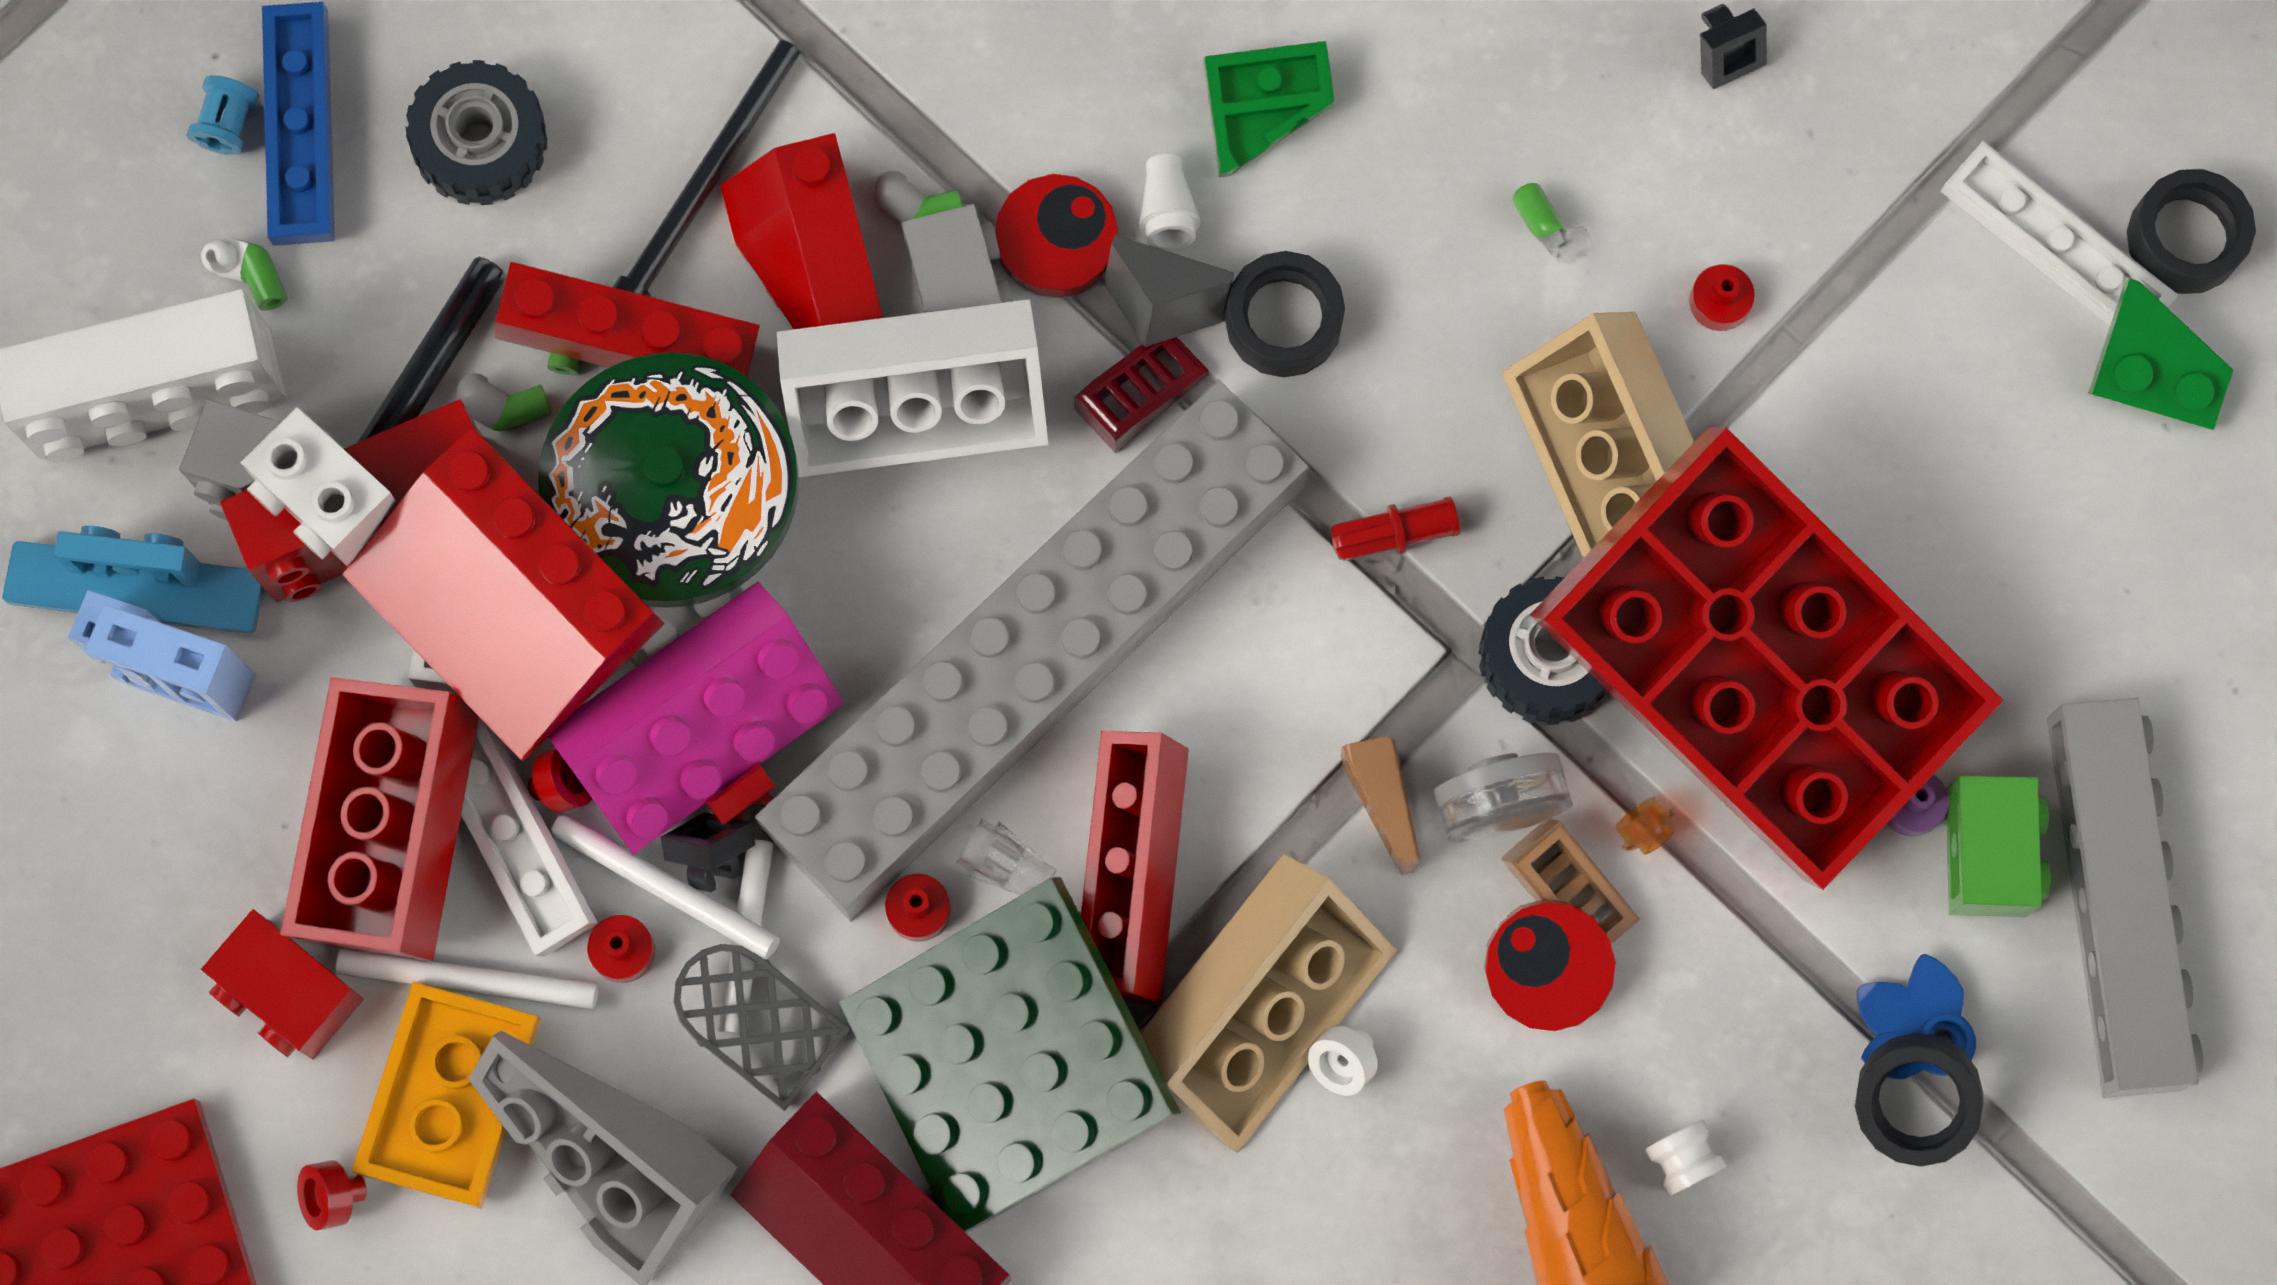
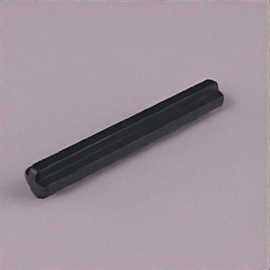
[357,256,505,443]

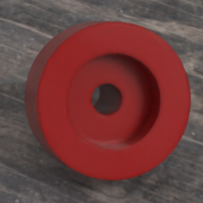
[1689,264,1755,331]
[528,748,592,813]
[885,874,951,942]
[587,915,655,983]
[297,1160,367,1231]

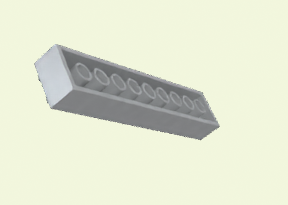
[755,380,1309,922]

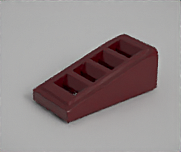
[1074,337,1209,454]

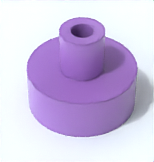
[1887,774,1949,837]

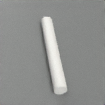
[718,840,773,1036]

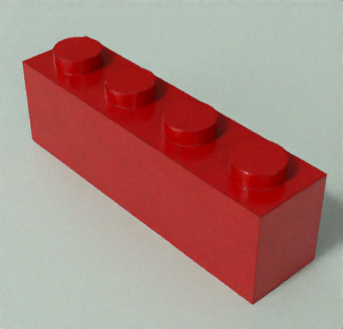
[494,261,760,377]
[1081,730,1189,1004]

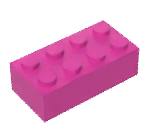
[548,581,845,855]

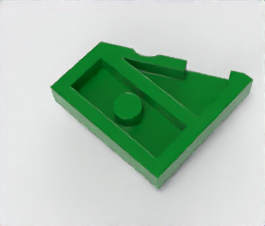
[1203,41,1335,177]
[2088,278,2234,430]

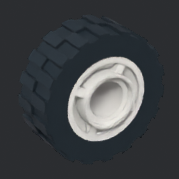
[1478,576,1609,725]

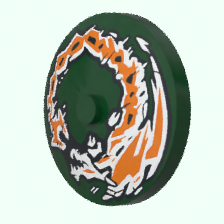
[538,352,799,608]

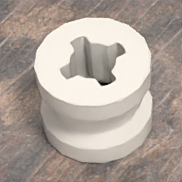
[1645,1120,1728,1197]

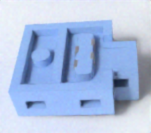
[68,590,255,722]

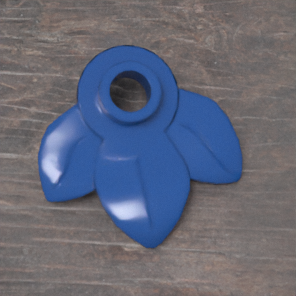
[1856,954,1976,1079]

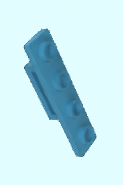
[2,526,264,634]

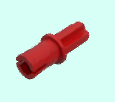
[1331,496,1460,561]

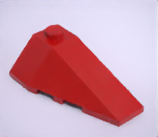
[720,133,883,330]

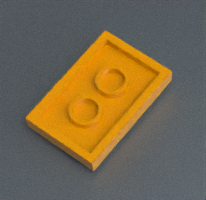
[351,981,542,1209]

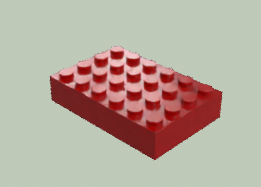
[1530,427,2004,890]

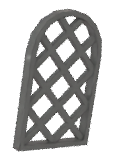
[673,944,850,1111]

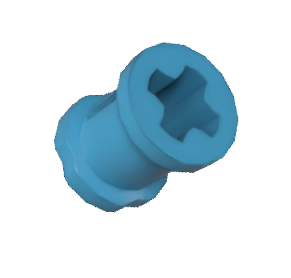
[186,75,259,155]

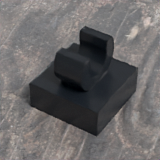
[1700,3,1767,90]
[660,812,756,892]

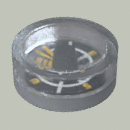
[1434,753,1573,842]

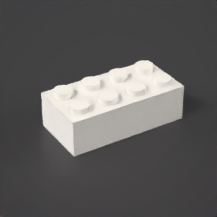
[0,289,286,462]
[777,299,1049,477]

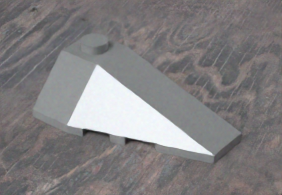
[469,1030,738,1285]

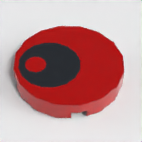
[995,174,1118,298]
[1484,899,1616,1031]

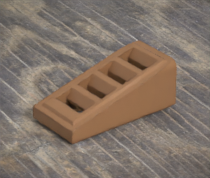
[1340,736,1420,875]
[1501,818,1640,944]

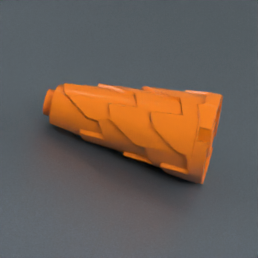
[1504,1081,1670,1285]

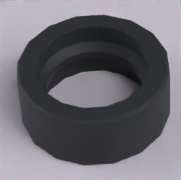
[2126,169,2256,294]
[1225,251,1345,378]
[1855,1033,1984,1167]

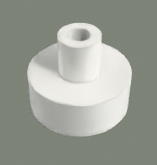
[1308,1026,1378,1096]

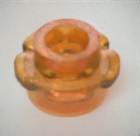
[1615,796,1675,855]

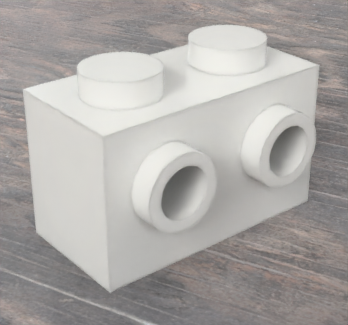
[240,407,398,566]

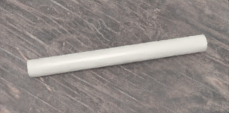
[551,813,780,960]
[336,948,599,1010]

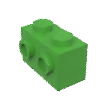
[1946,775,2051,917]

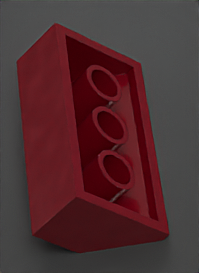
[730,1091,1012,1285]

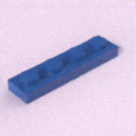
[262,2,335,246]

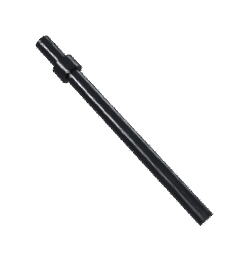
[613,40,800,297]

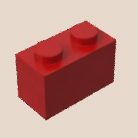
[200,909,364,1060]

